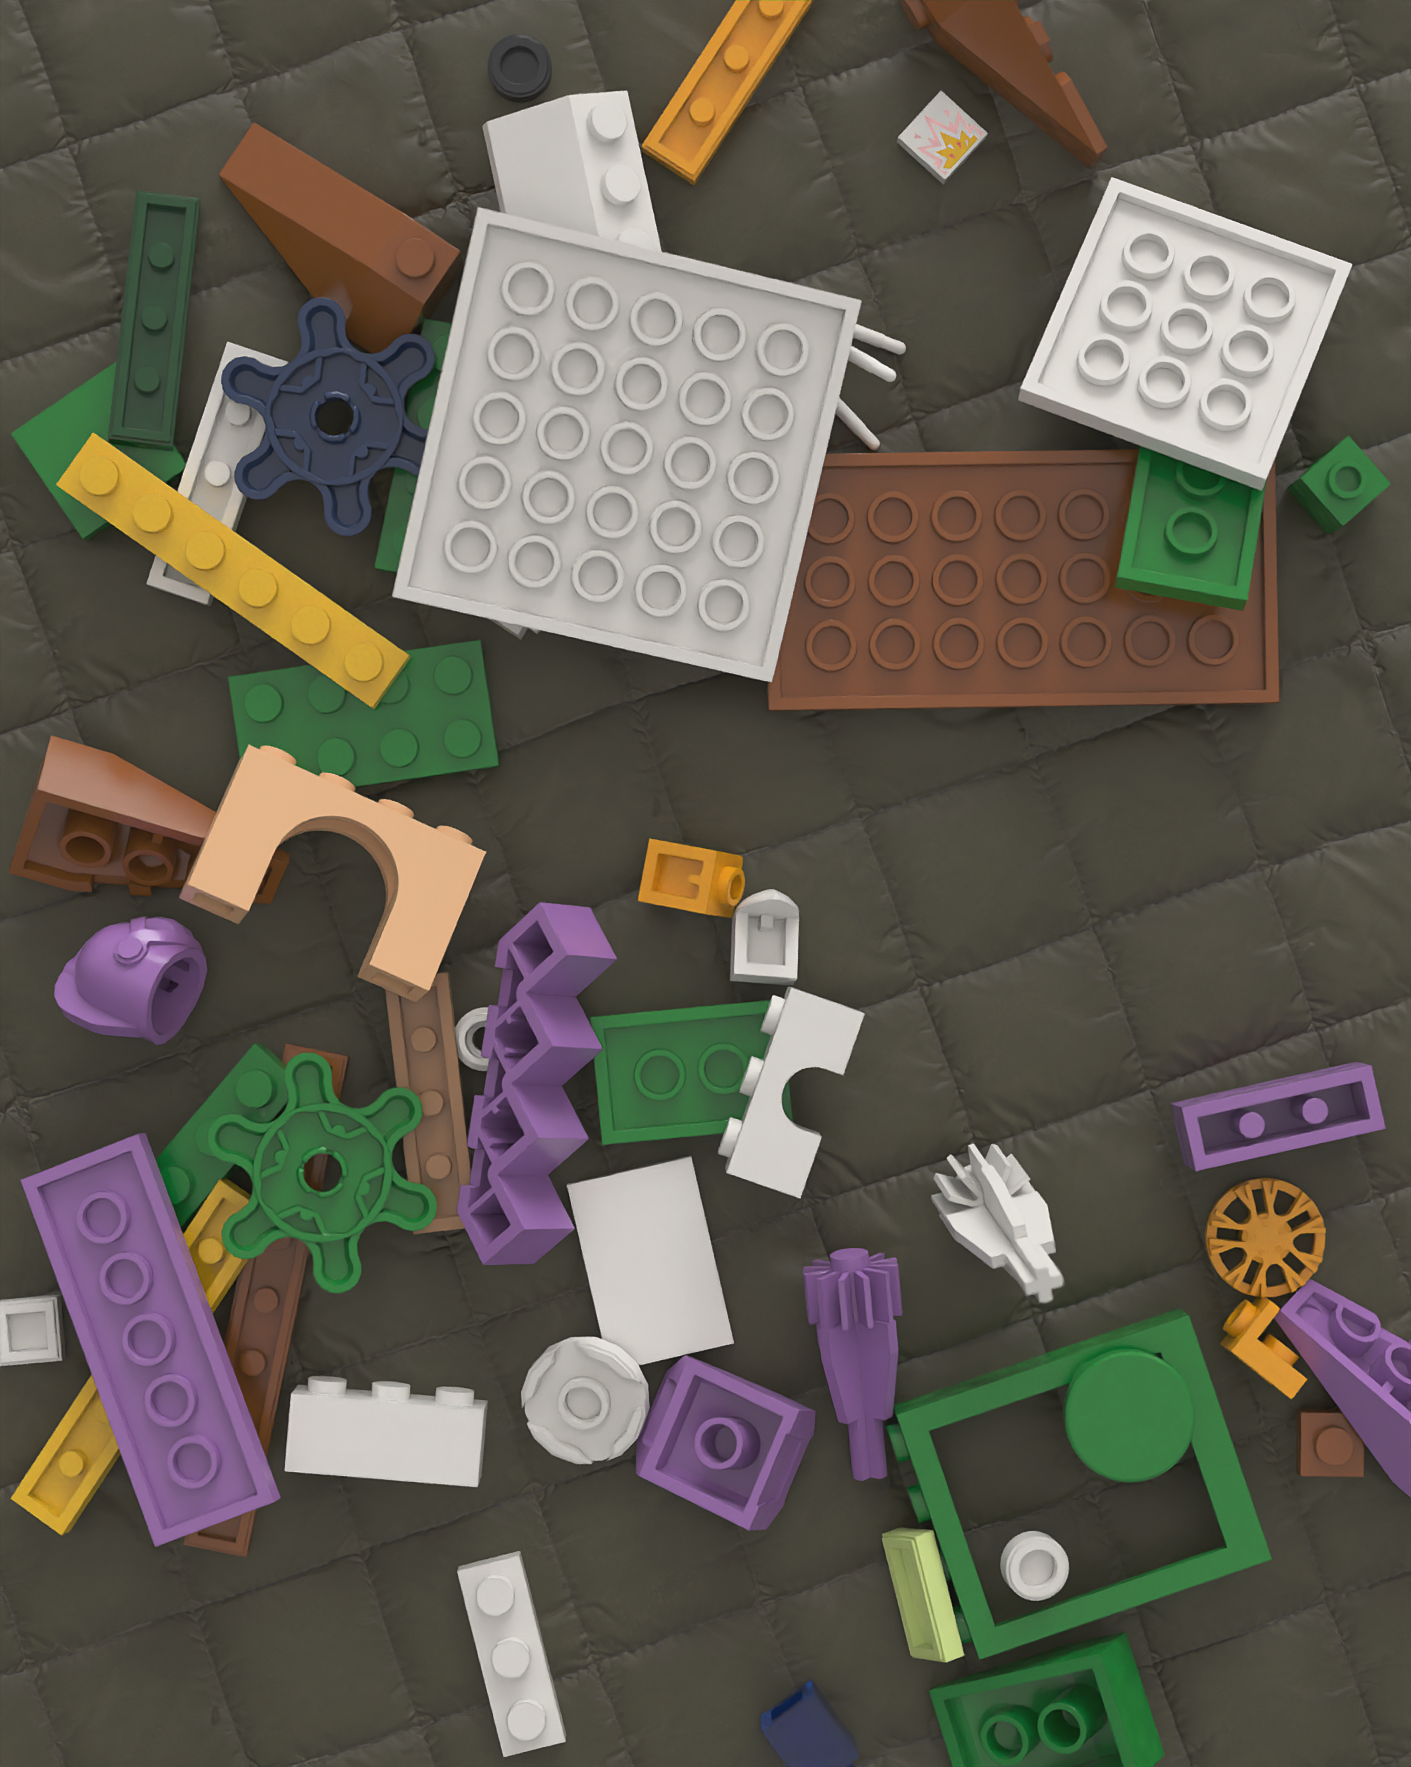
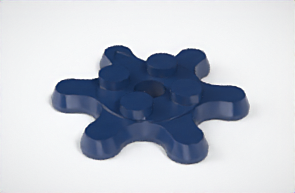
[221,297,435,537]

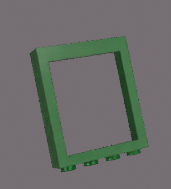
[886,1308,1272,1660]

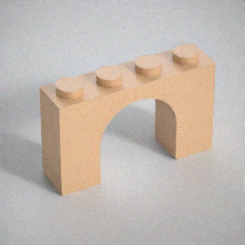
[179,745,486,1002]

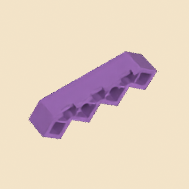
[457,902,617,1265]

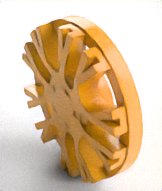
[1205,1177,1326,1298]

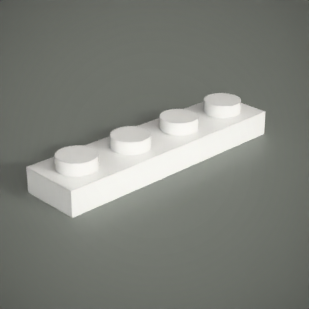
[146,342,289,607]

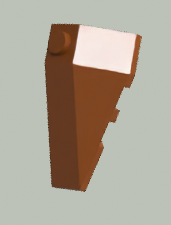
[899,0,1108,168]
[219,122,465,354]
[8,735,290,904]

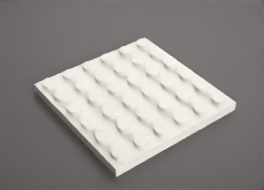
[392,207,862,682]

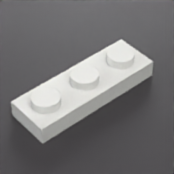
[457,1551,566,1757]

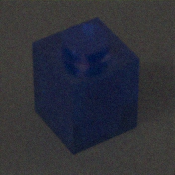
[760,1679,859,1767]

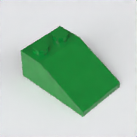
[929,1631,1165,1767]

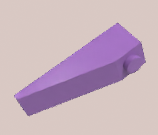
[1274,1278,1411,1497]

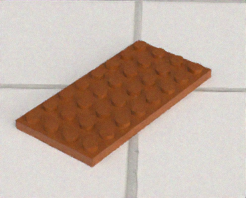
[767,449,1279,712]

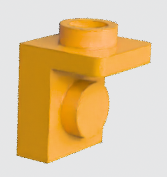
[638,838,745,918]
[1220,1297,1307,1399]

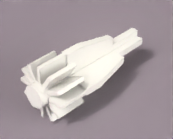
[931,1144,1063,1303]

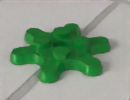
[206,1052,437,1293]

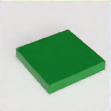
[11,362,187,541]

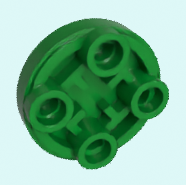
[1063,1349,1195,1482]

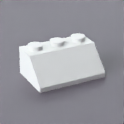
[482,91,662,252]

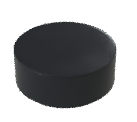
[488,34,552,103]

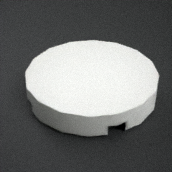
[521,1337,650,1464]

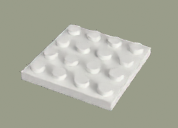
[1018,177,1352,491]

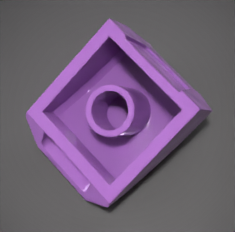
[636,1355,816,1531]

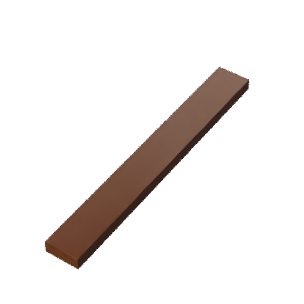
[183,1043,350,1557]

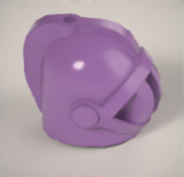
[54,915,207,1045]

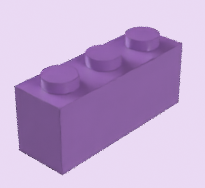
[1170,1062,1386,1171]

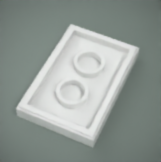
[567,1155,734,1365]

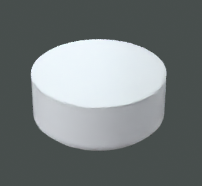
[1000,1531,1069,1601]

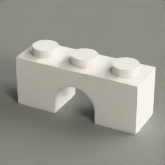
[718,986,865,1198]

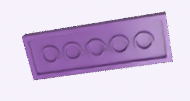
[21,1133,281,1547]

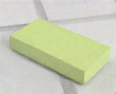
[882,1527,964,1663]

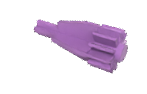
[803,1248,903,1481]

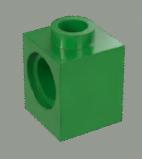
[1286,435,1391,535]

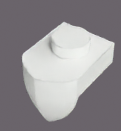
[730,889,799,986]

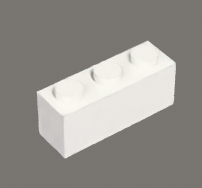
[284,1376,488,1487]

